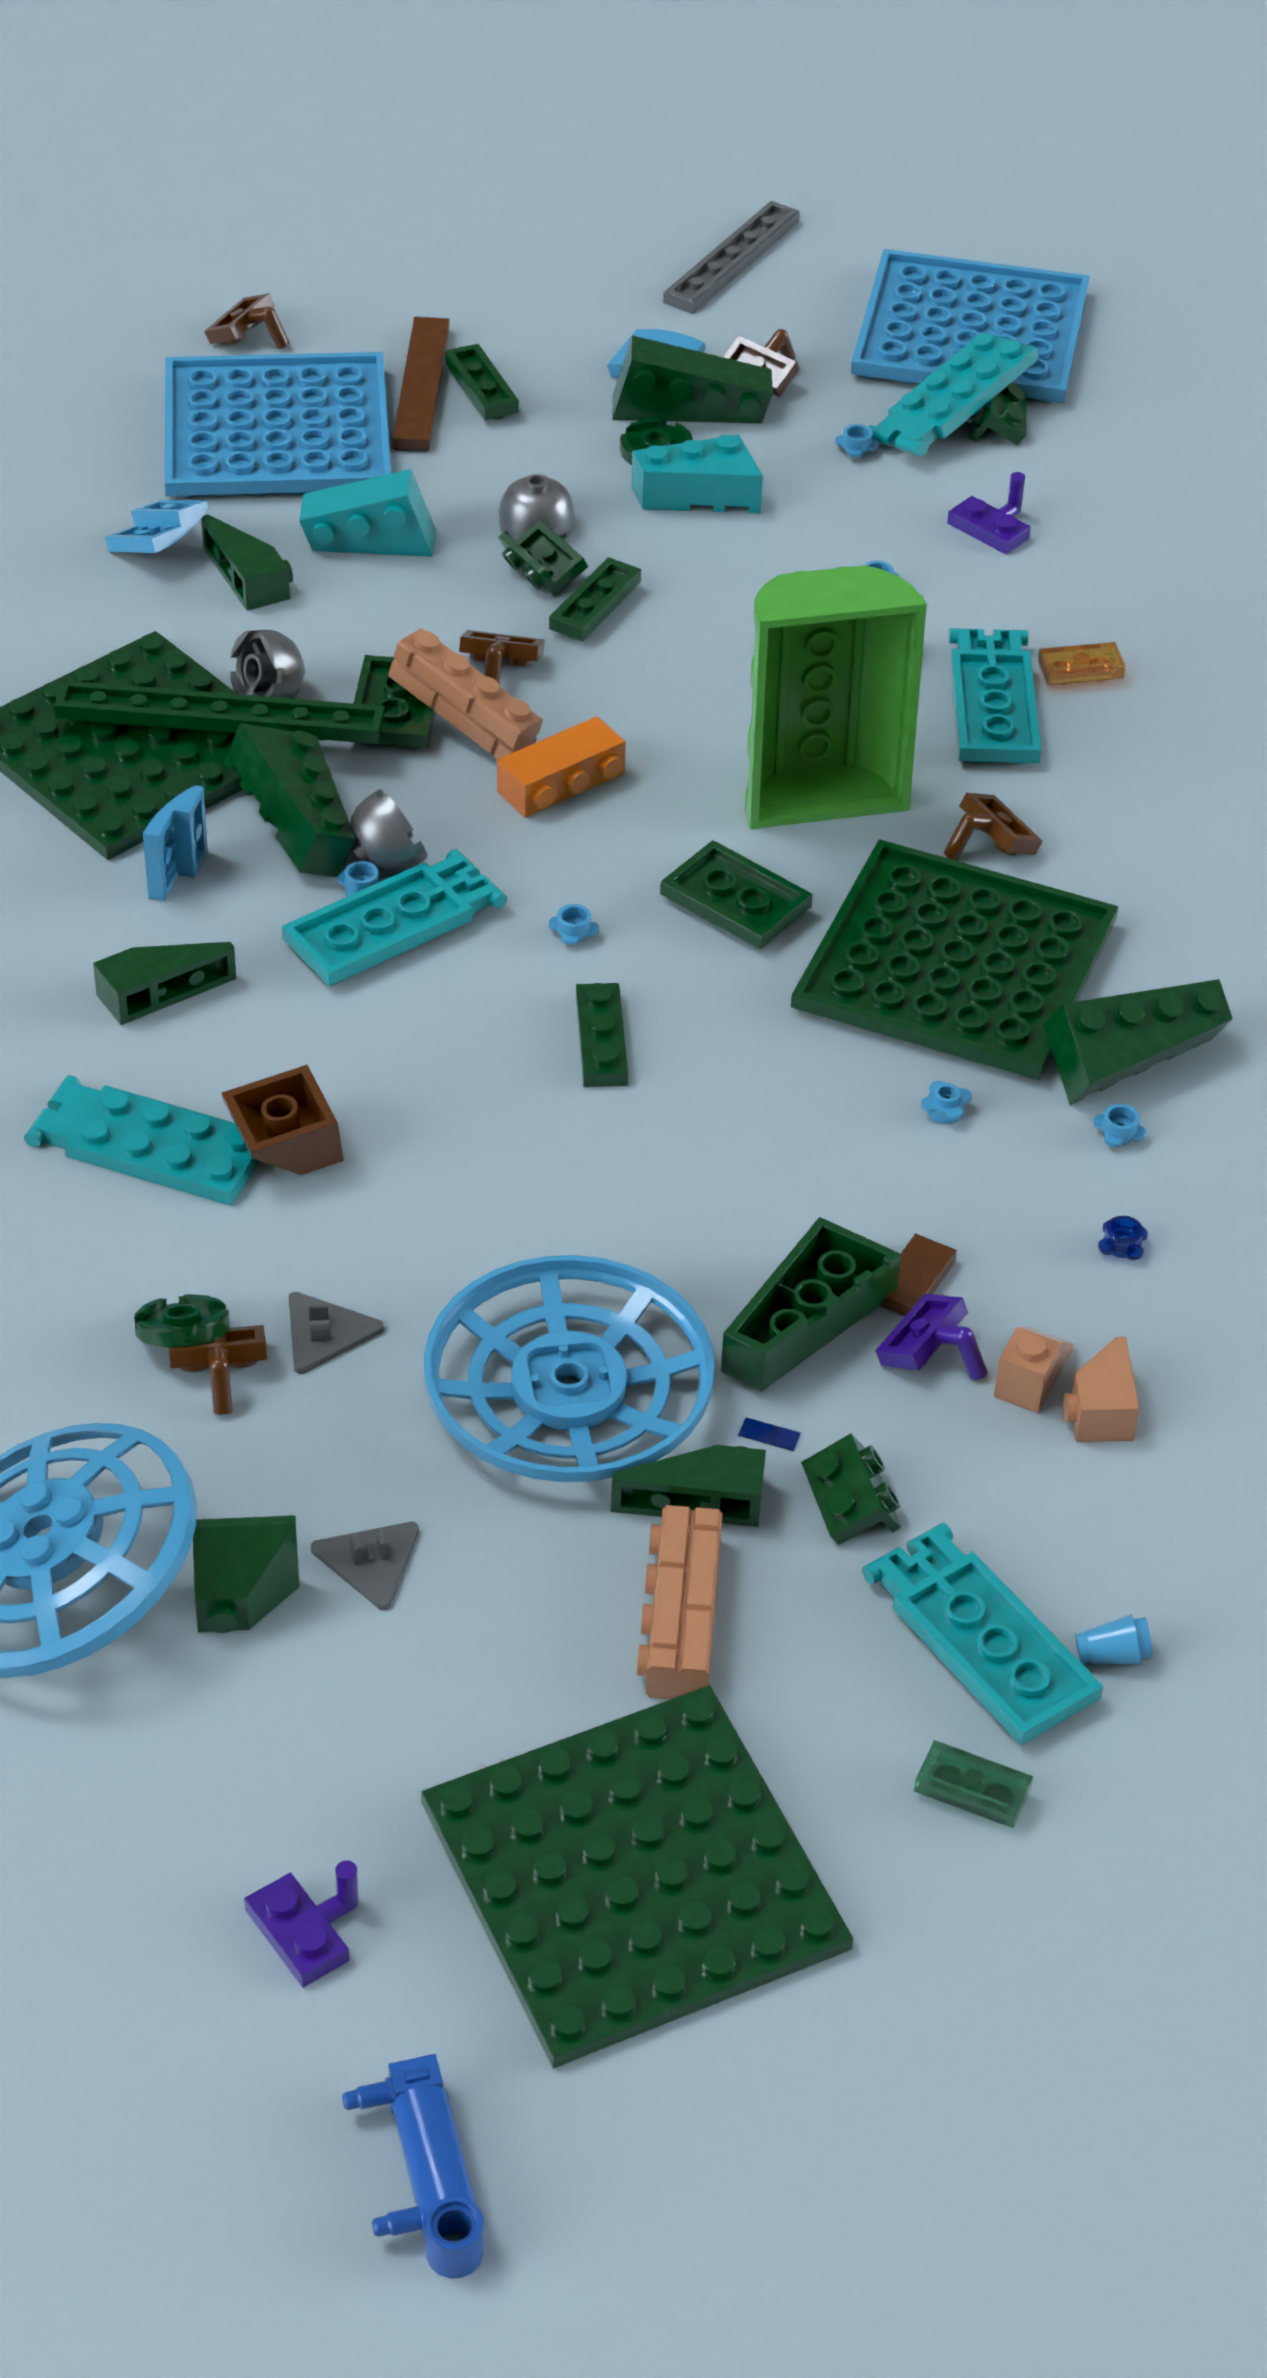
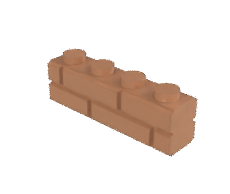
[388,628,543,759]
[637,1505,723,1699]

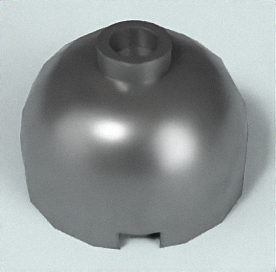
[499,474,574,541]
[230,630,305,699]
[350,789,428,875]

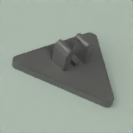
[289,1292,384,1374]
[311,1521,419,1610]

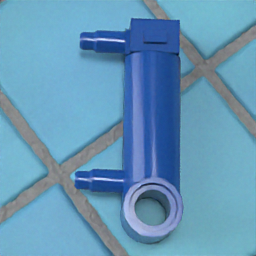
[342,2053,483,2278]

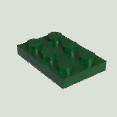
[353,655,436,748]
[660,840,813,949]

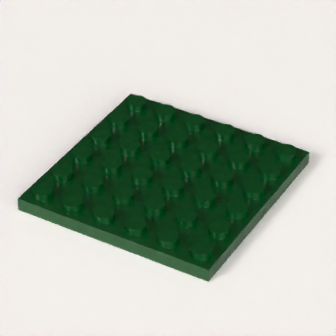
[0,631,243,860]
[791,839,1119,1080]
[421,1685,854,2068]

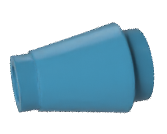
[1075,1614,1153,1665]

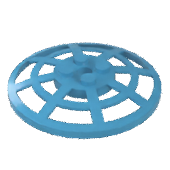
[424,1255,715,1482]
[0,1423,197,1678]

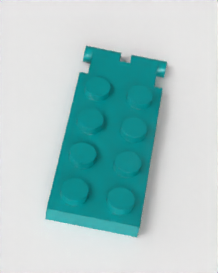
[868,332,1039,456]
[949,628,1041,764]
[282,849,508,986]
[24,1075,260,1206]
[862,1522,1103,1746]

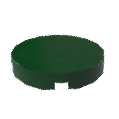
[620,418,693,465]
[134,1294,230,1348]

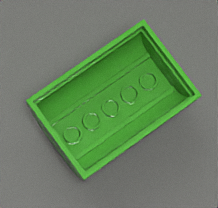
[745,565,927,829]

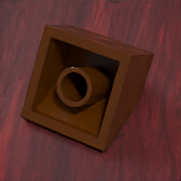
[222,1065,344,1175]

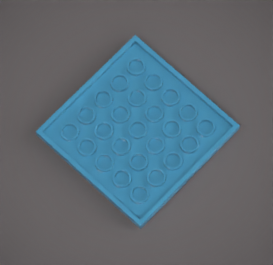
[851,249,1090,403]
[165,352,391,497]

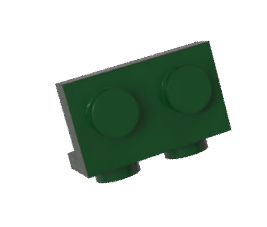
[968,382,1027,445]
[498,520,589,597]
[801,1433,901,1545]

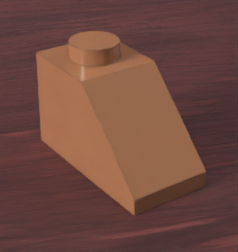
[994,1327,1074,1413]
[1063,1336,1140,1442]

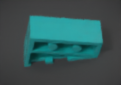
[631,434,763,514]
[299,469,436,557]

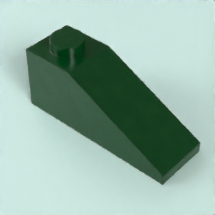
[201,514,293,611]
[93,942,236,1025]
[611,1445,766,1527]

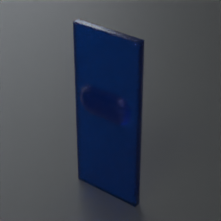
[738,1417,801,1451]

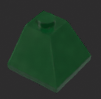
[193,1515,300,1633]

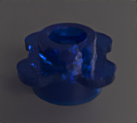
[1098,1216,1148,1260]

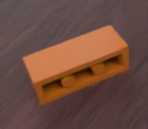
[497,716,626,818]

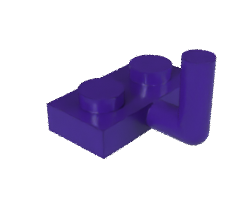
[947,472,1031,555]
[875,1294,988,1380]
[244,1860,359,1988]

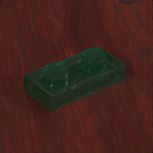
[914,1740,1033,1828]

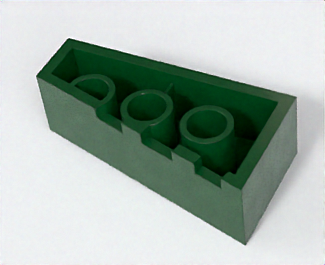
[612,335,773,424]
[224,723,355,878]
[1044,979,1233,1105]
[721,1217,902,1391]

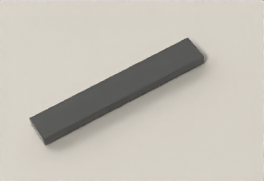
[663,201,800,314]

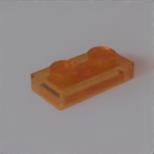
[1038,642,1126,685]

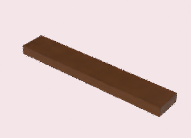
[392,316,450,451]

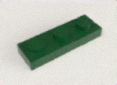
[445,344,519,420]
[549,557,642,642]
[576,983,628,1087]

